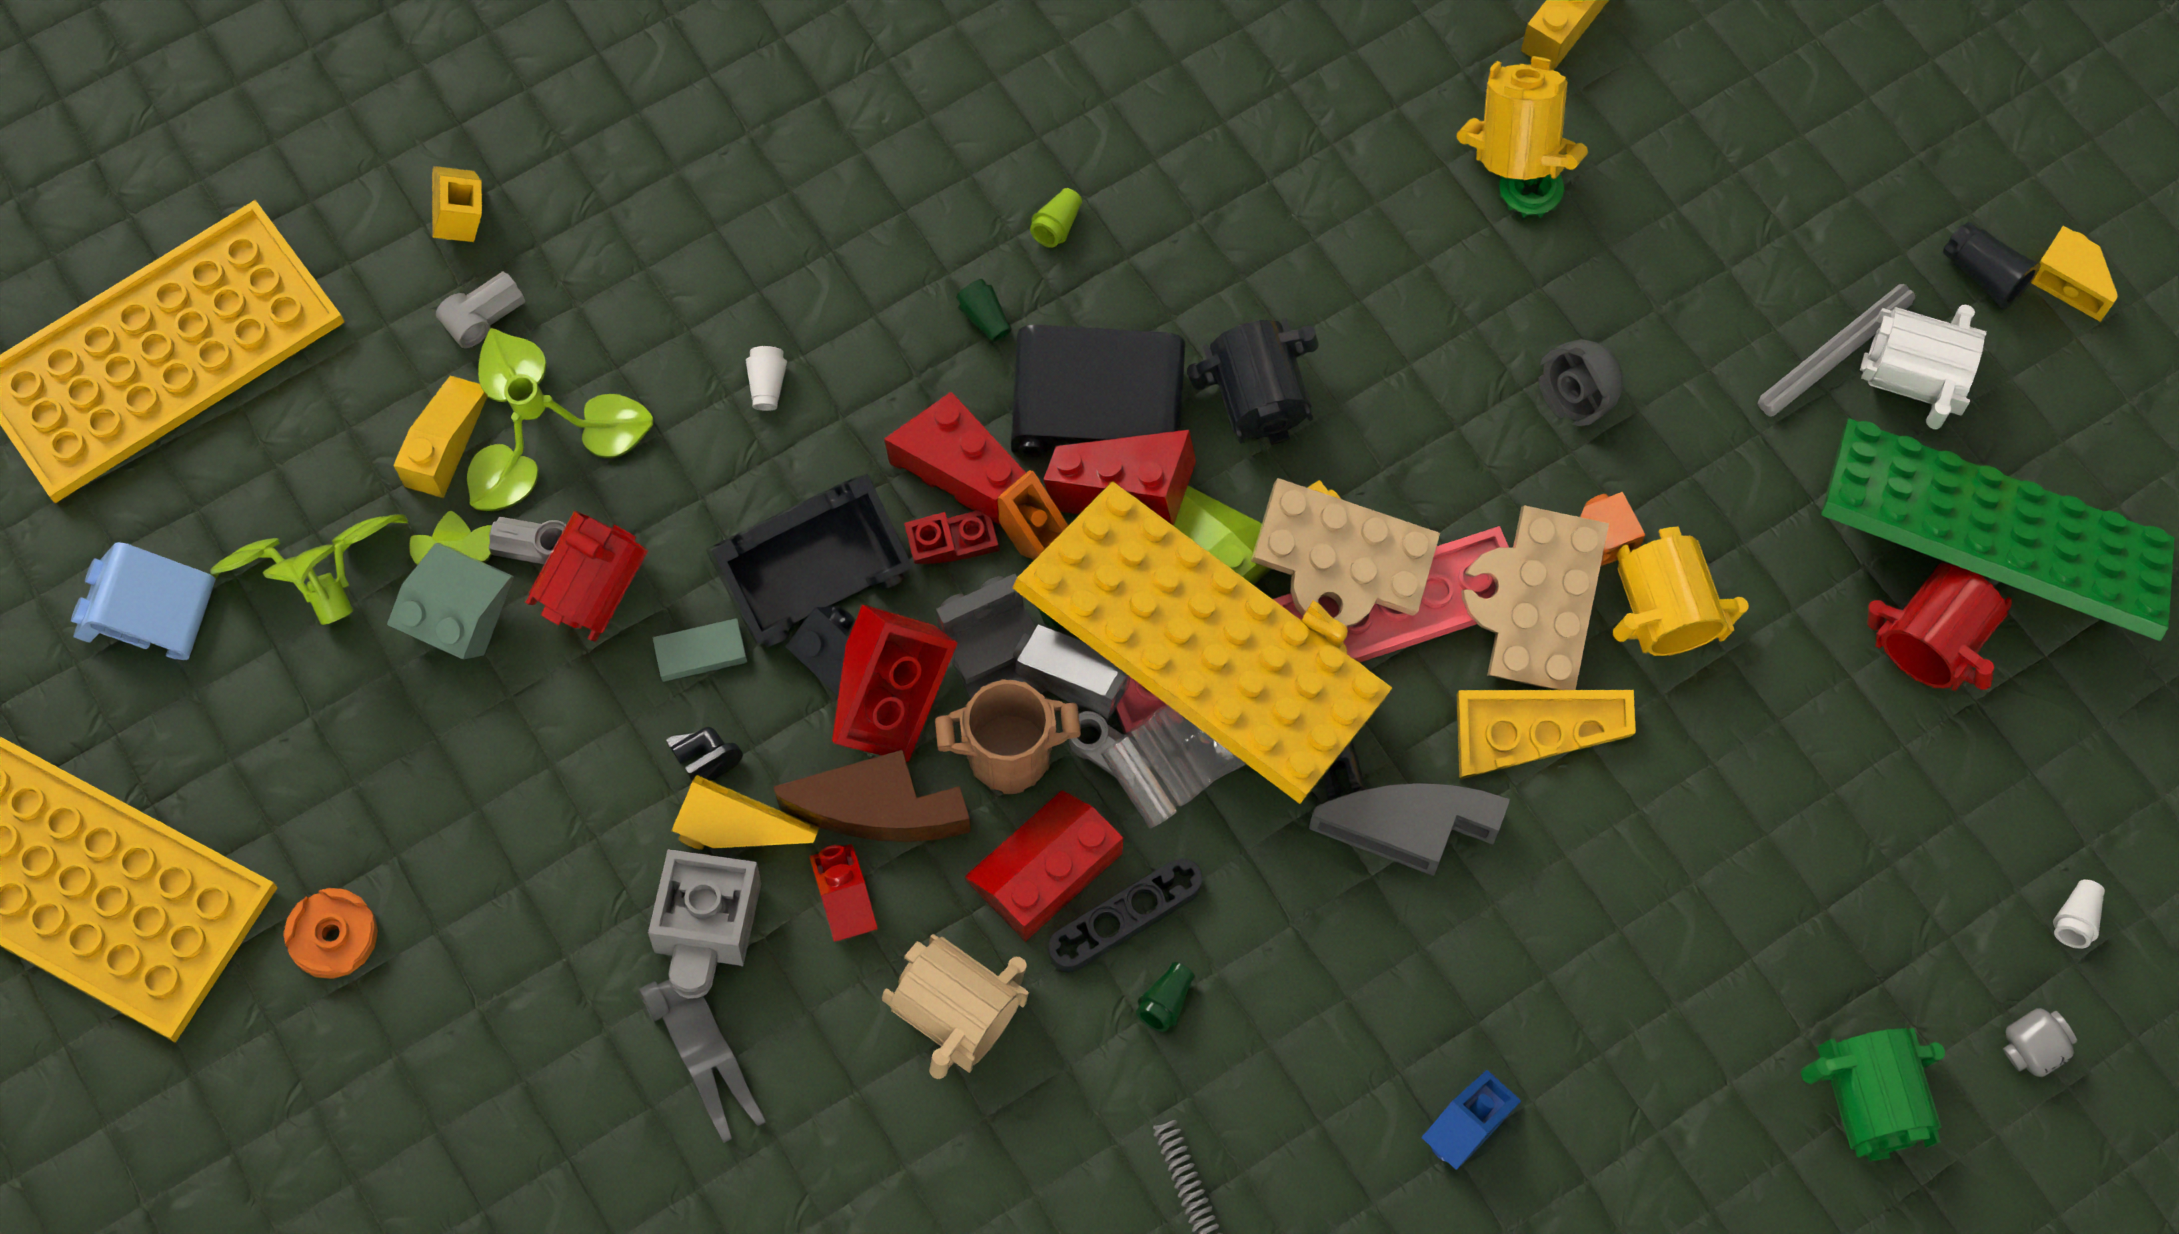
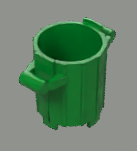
[1801,1028,1945,1162]

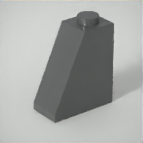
[1013,624,1130,723]

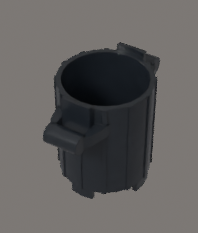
[1187,318,1319,445]

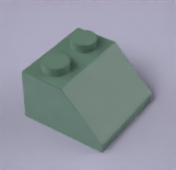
[387,543,514,659]

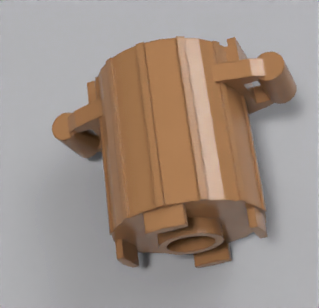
[935,679,1081,794]

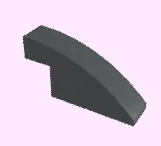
[1309,783,1510,876]

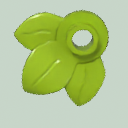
[409,511,492,565]

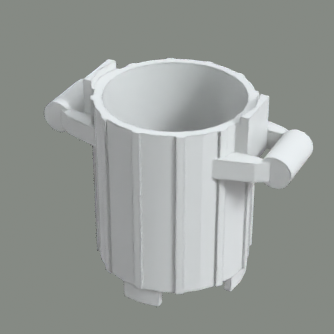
[1860,305,1986,429]

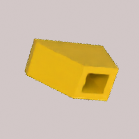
[432,166,482,242]

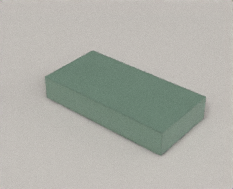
[652,618,747,682]

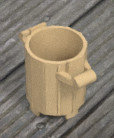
[882,934,1029,1079]

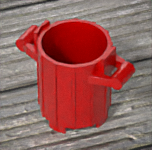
[525,510,649,642]
[1867,562,2012,692]

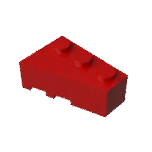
[884,391,1026,525]
[1043,430,1196,526]

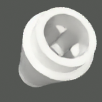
[746,346,787,411]
[2053,880,2105,949]

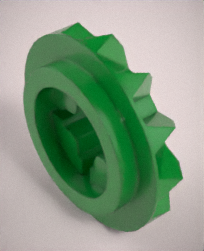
[1499,174,1564,218]

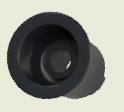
[1943,222,2041,310]

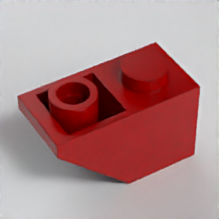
[809,844,878,942]

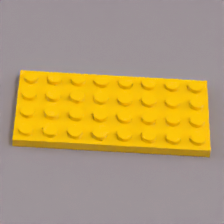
[0,200,345,503]
[1012,481,1392,804]
[0,737,278,1043]

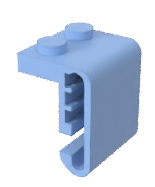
[71,542,216,660]

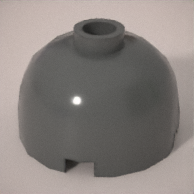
[1538,339,1624,426]

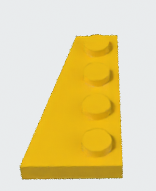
[1457,690,1636,780]

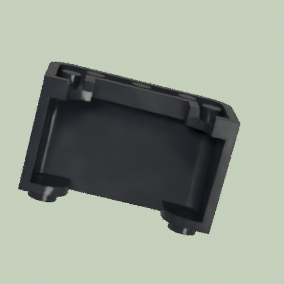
[1011,325,1186,457]
[706,474,913,647]

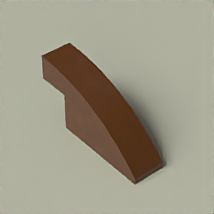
[773,750,971,842]

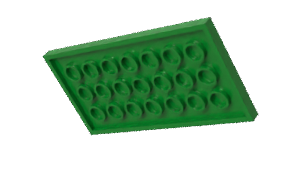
[1821,418,2175,641]

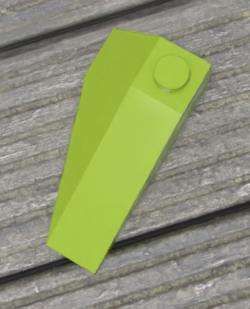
[1174,486,1272,585]

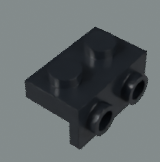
[785,606,855,696]

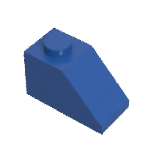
[1422,1070,1521,1170]

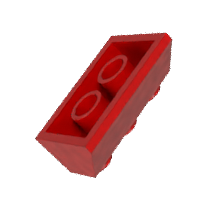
[964,790,1123,942]

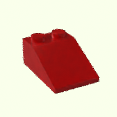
[832,604,958,762]

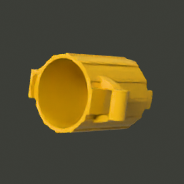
[1457,56,1588,180]
[1613,526,1749,656]

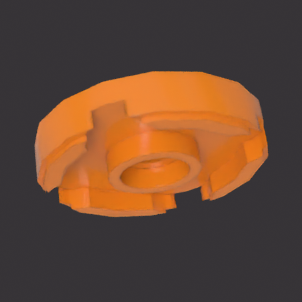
[284,888,378,979]

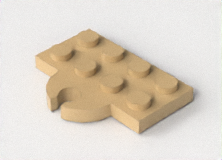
[1251,478,1440,628]
[1461,505,1609,690]

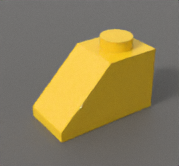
[2031,226,2118,322]

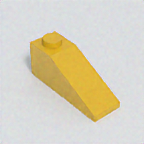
[393,376,488,498]
[671,775,819,850]

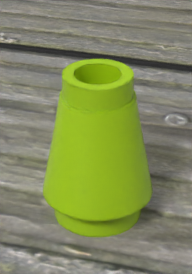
[1030,188,1082,248]

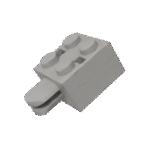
[648,849,761,999]

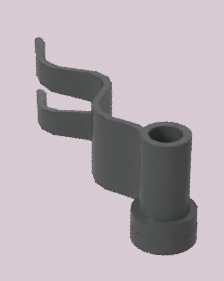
[638,979,766,1143]

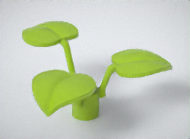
[467,328,654,511]
[210,514,408,625]

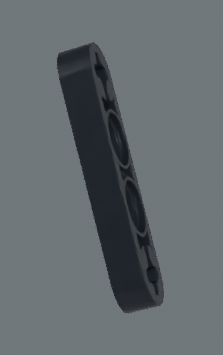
[1049,858,1202,972]

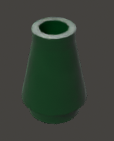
[956,279,1012,343]
[1136,962,1195,1032]

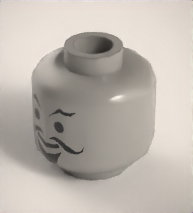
[2003,1008,2077,1077]

